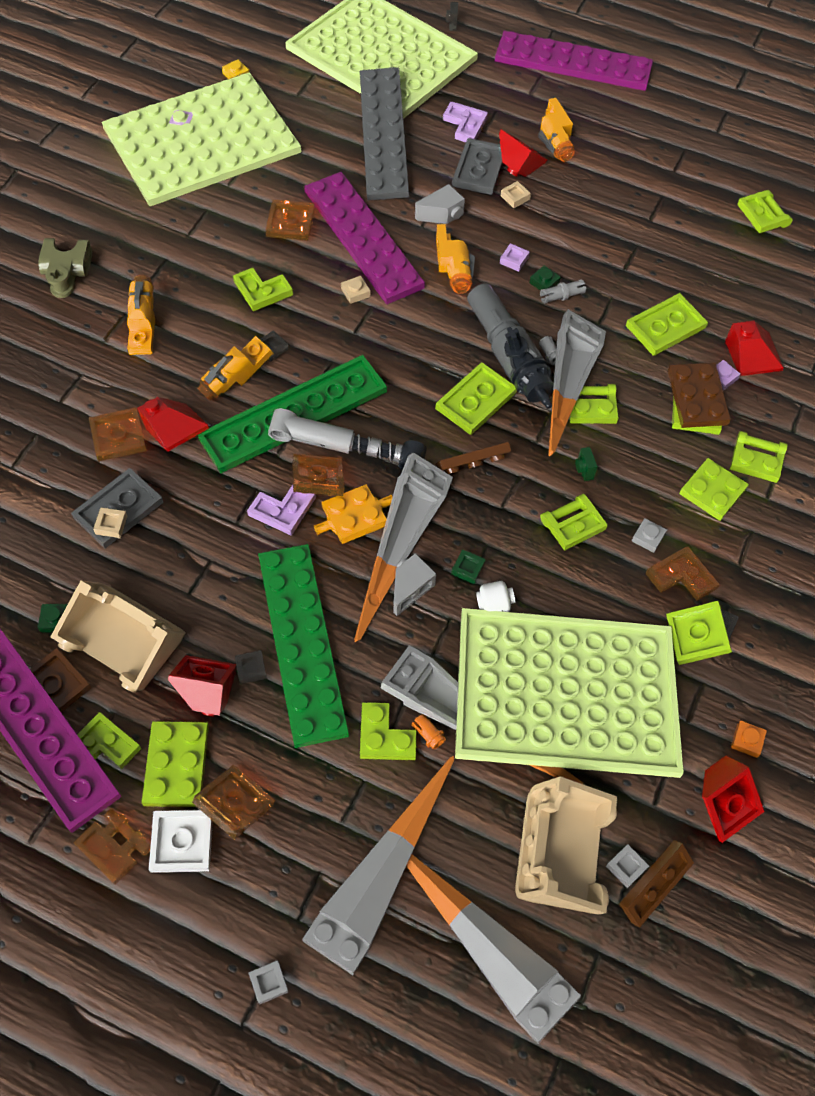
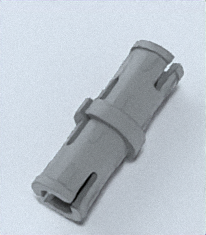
[540,279,586,304]

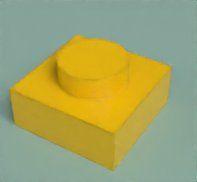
[222,60,249,79]

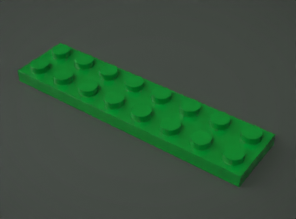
[197,355,387,474]
[258,544,349,748]

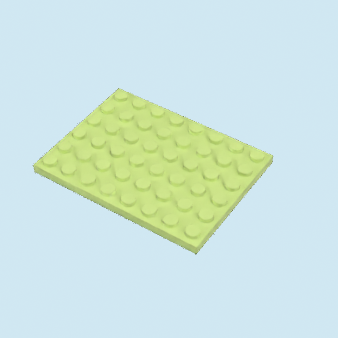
[286,0,478,119]
[102,72,301,207]
[455,608,683,778]

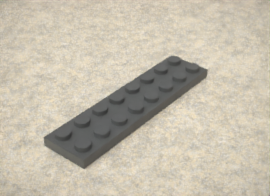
[360,67,409,201]

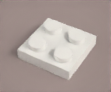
[149,810,213,872]

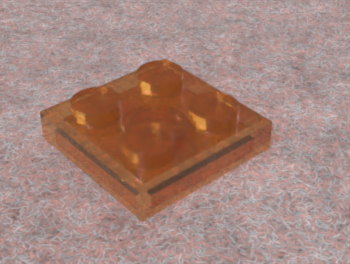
[265,199,315,241]
[89,407,147,462]
[292,454,344,496]
[192,765,275,840]

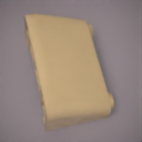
[51,580,185,692]
[515,776,617,914]

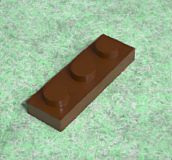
[435,442,511,475]
[619,840,694,927]

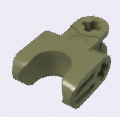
[38,238,93,298]

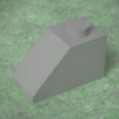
[415,184,465,224]
[393,554,436,616]

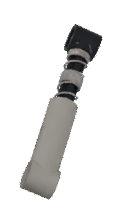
[268,408,427,470]

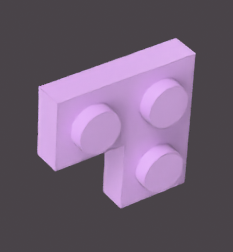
[443,102,488,142]
[247,483,316,536]

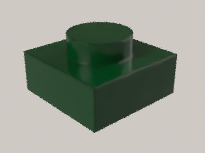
[529,265,561,291]
[575,447,598,481]
[451,549,486,584]
[38,604,68,632]

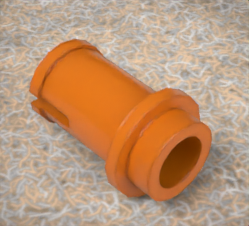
[412,714,446,750]

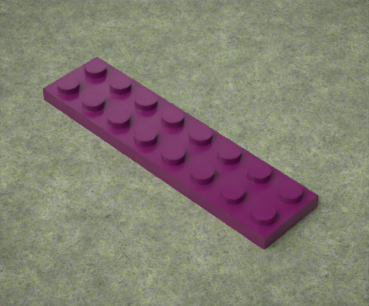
[495,31,653,91]
[304,172,425,305]
[0,629,121,833]

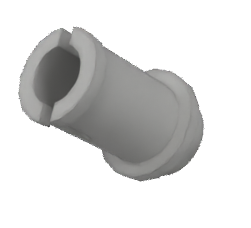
[539,336,557,365]

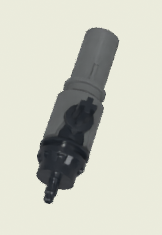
[467,283,554,409]

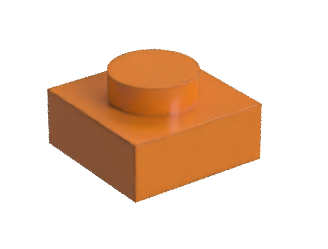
[731,720,767,758]

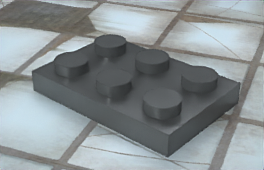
[452,138,503,195]
[71,468,164,549]

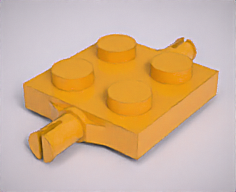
[314,484,392,544]

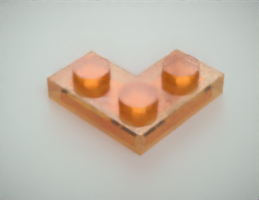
[645,546,719,601]

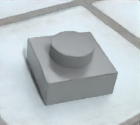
[632,518,667,553]
[606,844,649,888]
[249,960,288,1005]

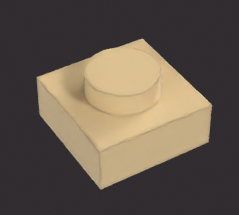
[501,181,531,208]
[341,276,370,304]
[93,508,127,538]

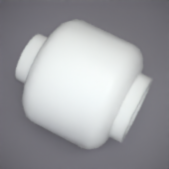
[476,581,515,612]

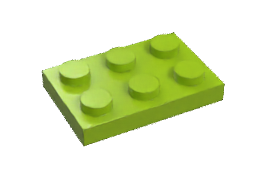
[626,293,708,356]
[435,362,517,435]
[142,721,209,807]

